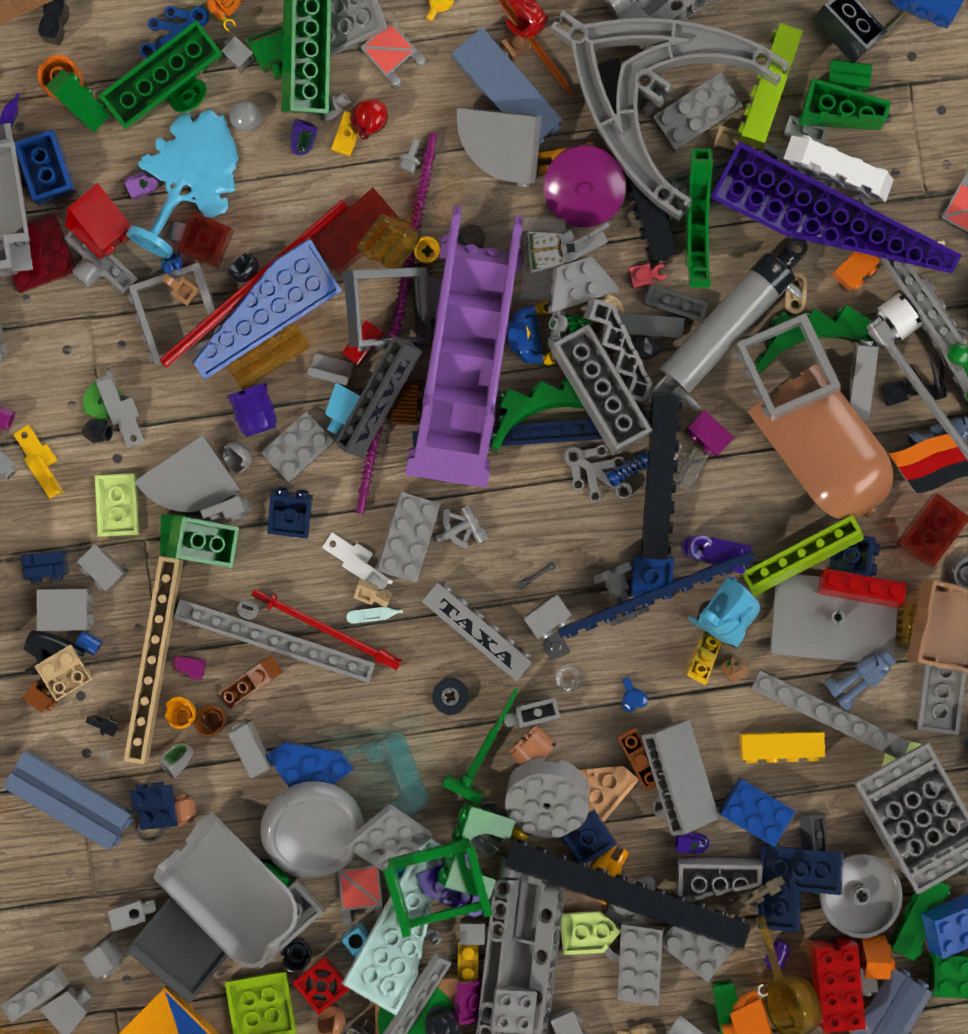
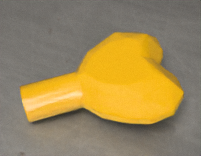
[425,0,454,22]

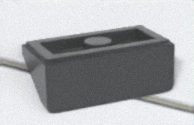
[799,813,828,851]

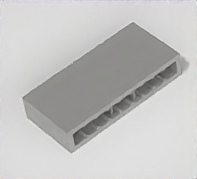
[641,720,719,836]

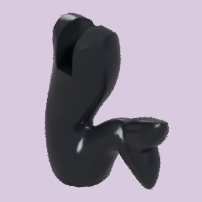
[24,630,85,682]

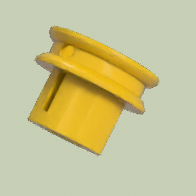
[414,236,440,264]

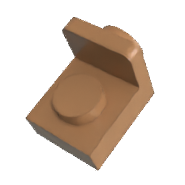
[501,34,533,62]

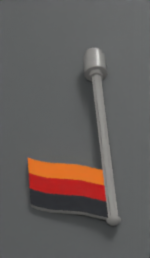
[866,317,968,493]

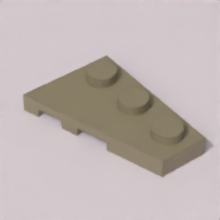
[725,876,785,916]

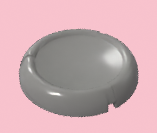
[260,781,364,878]

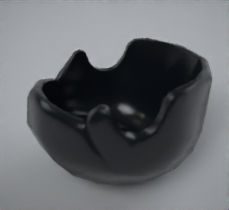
[228,253,259,283]
[280,938,312,972]

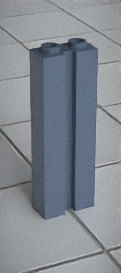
[451,27,562,148]
[3,749,134,850]
[853,967,933,1034]

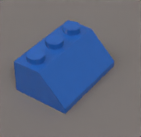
[891,0,964,29]

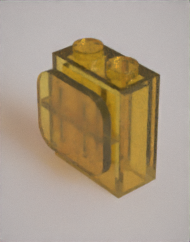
[357,215,420,269]

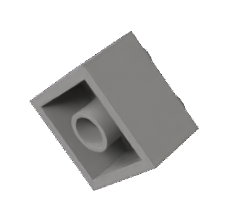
[523,594,572,640]

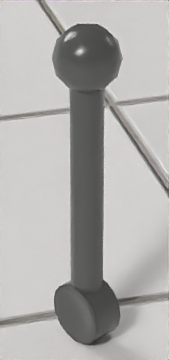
[518,562,555,589]

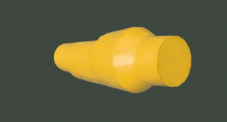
[511,826,529,841]

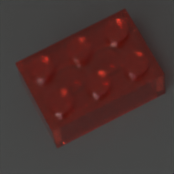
[895,493,968,567]

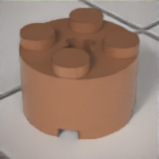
[508,725,557,766]

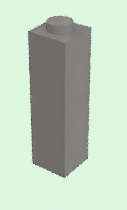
[847,339,879,420]

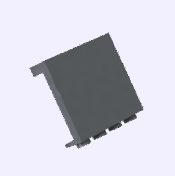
[126,896,228,1004]

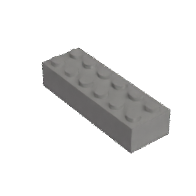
[550,324,652,455]

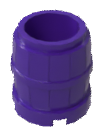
[227,383,277,437]

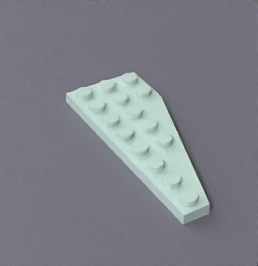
[342,839,441,1015]

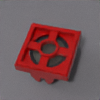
[292,956,350,1015]

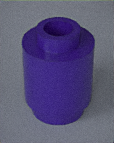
[764,939,791,972]

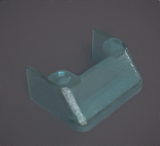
[343,731,429,816]

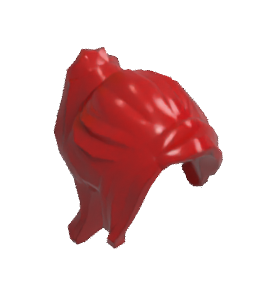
[505,0,548,38]

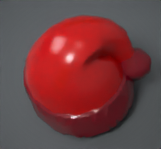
[350,99,388,140]

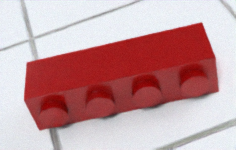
[817,569,907,608]

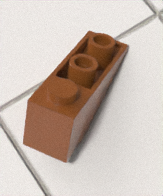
[218,655,283,709]

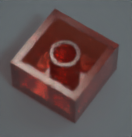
[177,212,234,269]

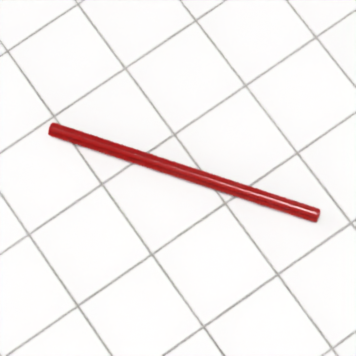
[159,200,349,368]

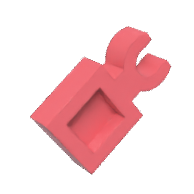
[629,264,667,289]

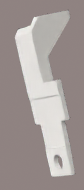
[322,533,393,591]

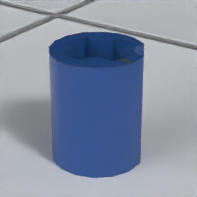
[75,630,103,656]

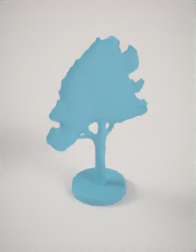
[126,110,239,259]

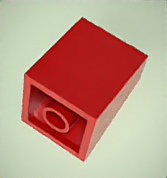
[65,183,131,259]

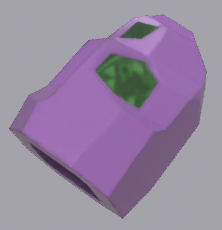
[124,172,160,200]

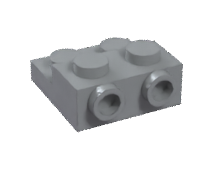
[200,496,253,522]

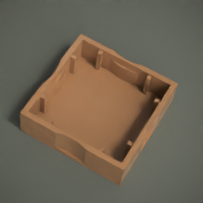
[906,579,968,673]

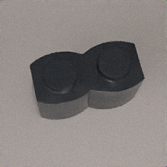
[38,0,69,45]

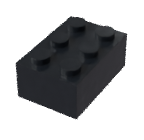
[811,0,888,64]

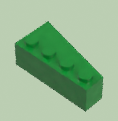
[797,78,892,130]

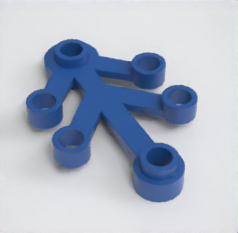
[140,6,210,59]

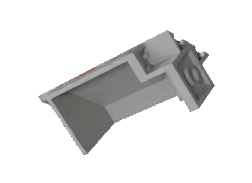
[0,123,33,277]

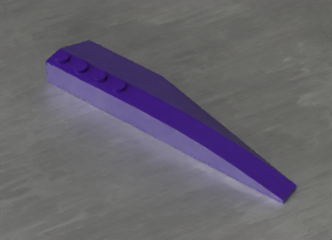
[710,142,962,274]

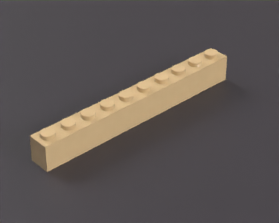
[124,556,183,764]

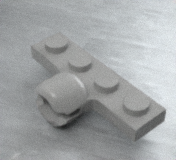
[64,232,138,295]

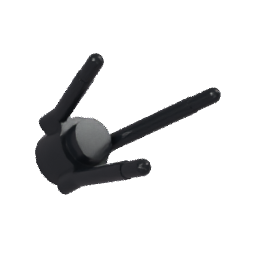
[910,354,947,401]

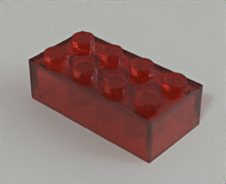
[311,188,401,275]

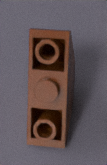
[617,727,656,791]

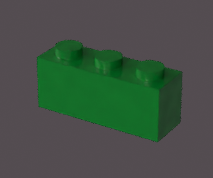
[46,69,110,133]

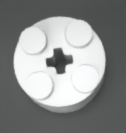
[876,293,923,340]

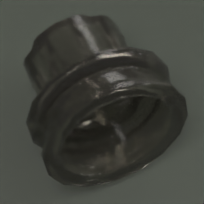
[459,225,485,248]

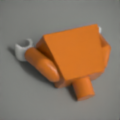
[721,984,773,1034]

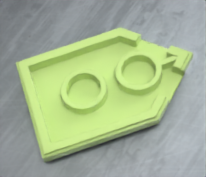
[561,911,621,955]

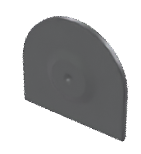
[544,631,570,659]

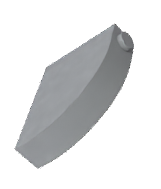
[457,107,542,187]
[134,435,242,512]

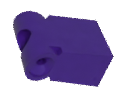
[681,535,751,574]

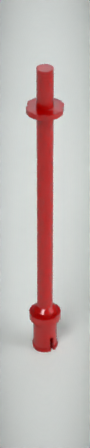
[251,589,402,671]

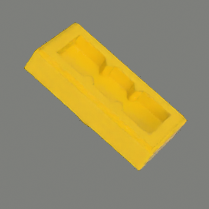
[331,111,359,157]

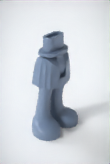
[824,650,897,711]

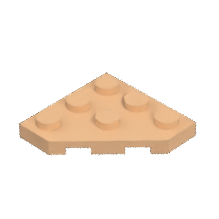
[578,766,639,822]

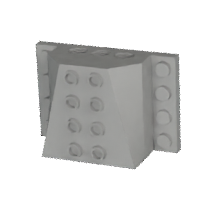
[854,742,968,894]

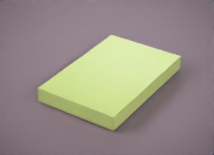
[94,473,140,537]

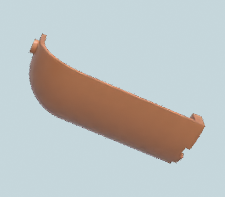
[748,364,893,520]

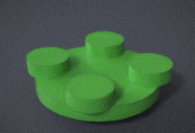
[83,383,121,421]

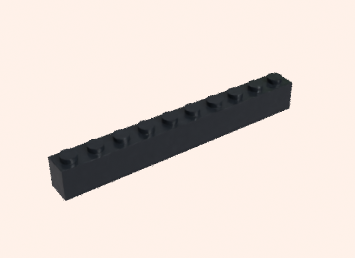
[597,58,678,264]

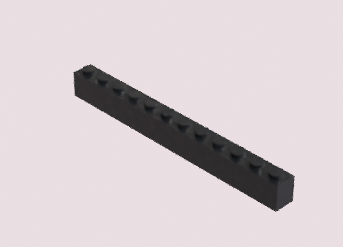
[504,840,751,950]

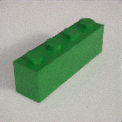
[888,881,951,961]

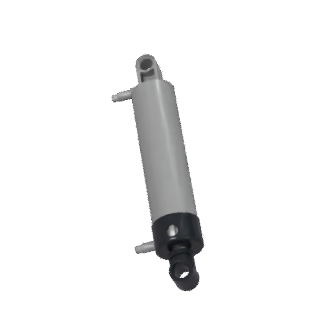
[648,238,808,411]

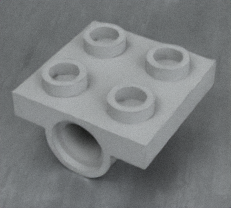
[490,986,537,1034]

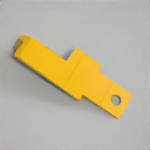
[13,424,64,499]

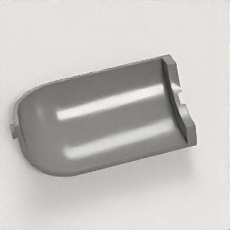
[153,812,298,968]

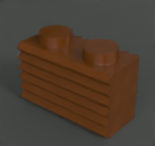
[391,383,422,426]

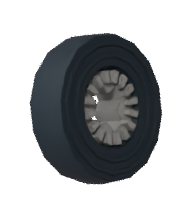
[432,678,469,715]

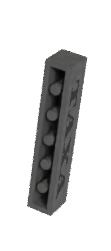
[335,336,422,458]

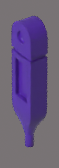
[0,92,20,129]

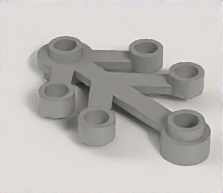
[563,445,632,502]

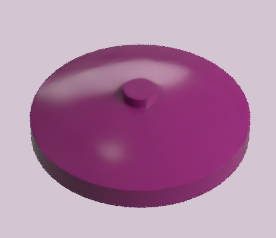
[544,144,626,228]

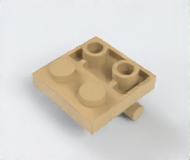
[34,644,93,701]

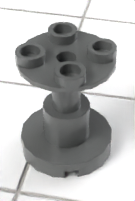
[592,562,650,626]

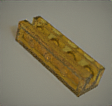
[228,324,312,390]

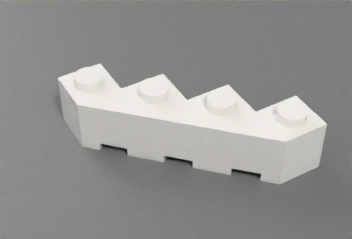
[783,135,894,203]

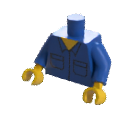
[507,302,557,366]

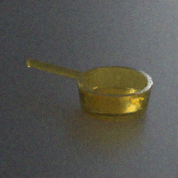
[757,915,821,1034]

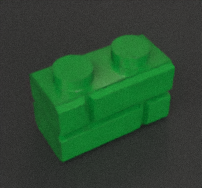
[826,59,872,93]

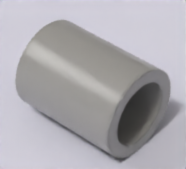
[170,222,186,243]

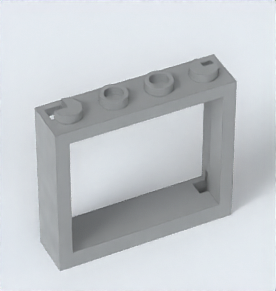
[128,262,222,366]
[735,313,841,421]

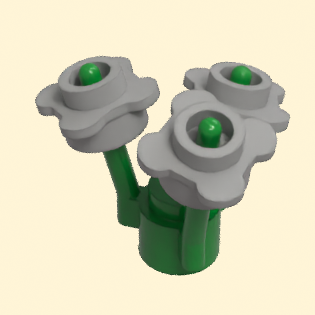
[546,308,590,348]

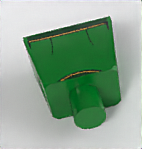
[246,26,283,80]

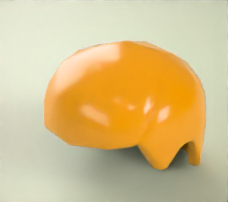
[164,696,196,729]

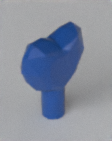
[622,677,648,712]

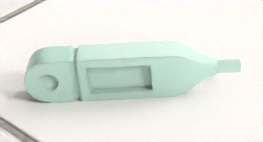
[346,607,403,624]

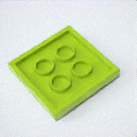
[225,970,297,1034]

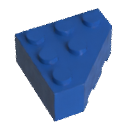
[266,741,355,787]

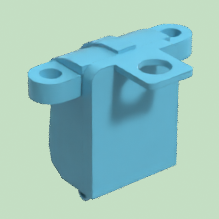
[687,576,761,649]

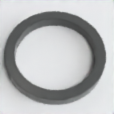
[137,822,163,843]

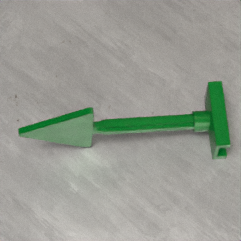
[442,687,519,805]

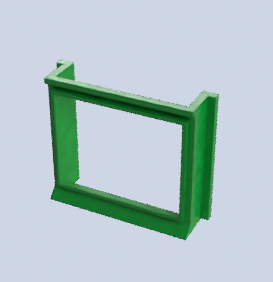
[383,838,493,938]

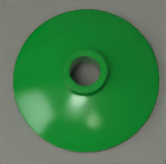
[170,79,207,113]

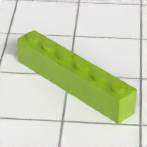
[737,23,803,149]
[742,515,864,597]

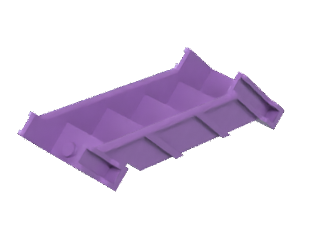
[405,206,523,488]

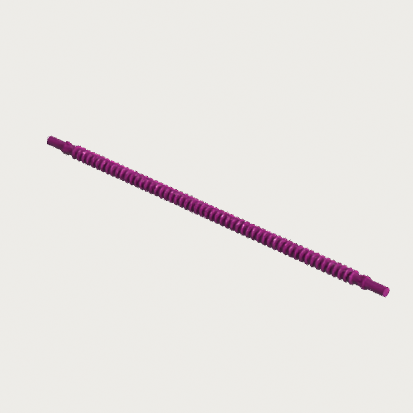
[356,133,437,515]

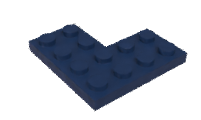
[758,844,843,933]

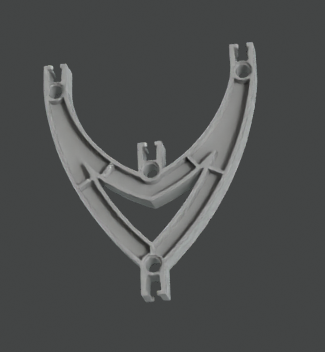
[551,11,790,221]

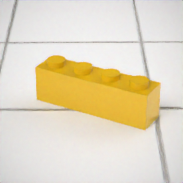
[739,730,825,763]

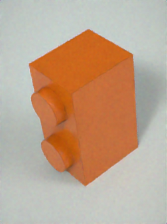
[831,252,881,292]
[858,935,895,979]

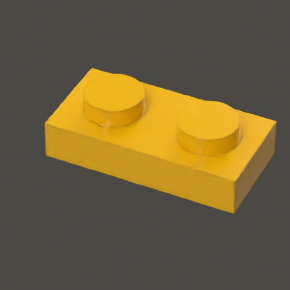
[458,940,478,982]

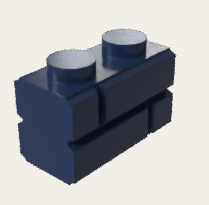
[21,550,69,583]

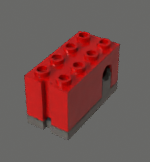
[807,935,866,1033]

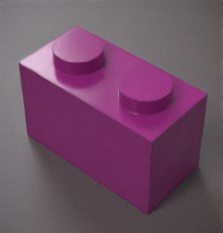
[686,410,734,457]

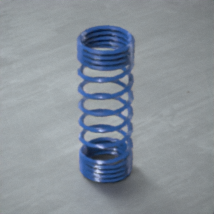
[606,452,648,487]

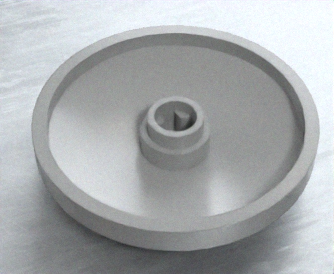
[820,853,903,938]

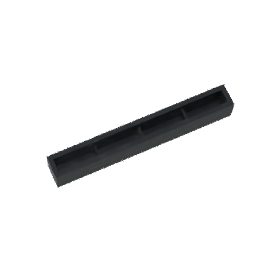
[641,392,682,560]

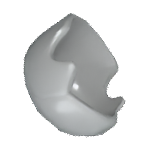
[229,100,263,132]
[222,441,252,474]

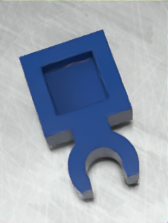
[161,252,183,275]

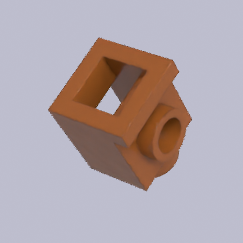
[22,680,58,713]

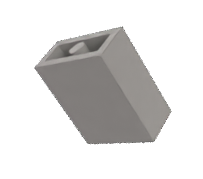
[37,589,94,631]
[228,720,273,778]

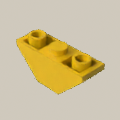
[684,632,722,685]

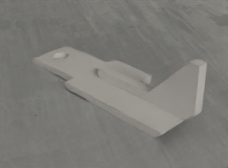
[541,223,610,272]
[95,367,145,448]

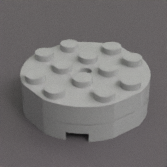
[505,757,590,838]

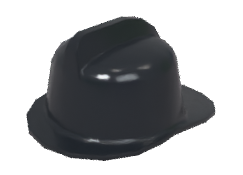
[425,1006,462,1034]

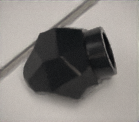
[632,335,662,360]
[82,419,113,444]

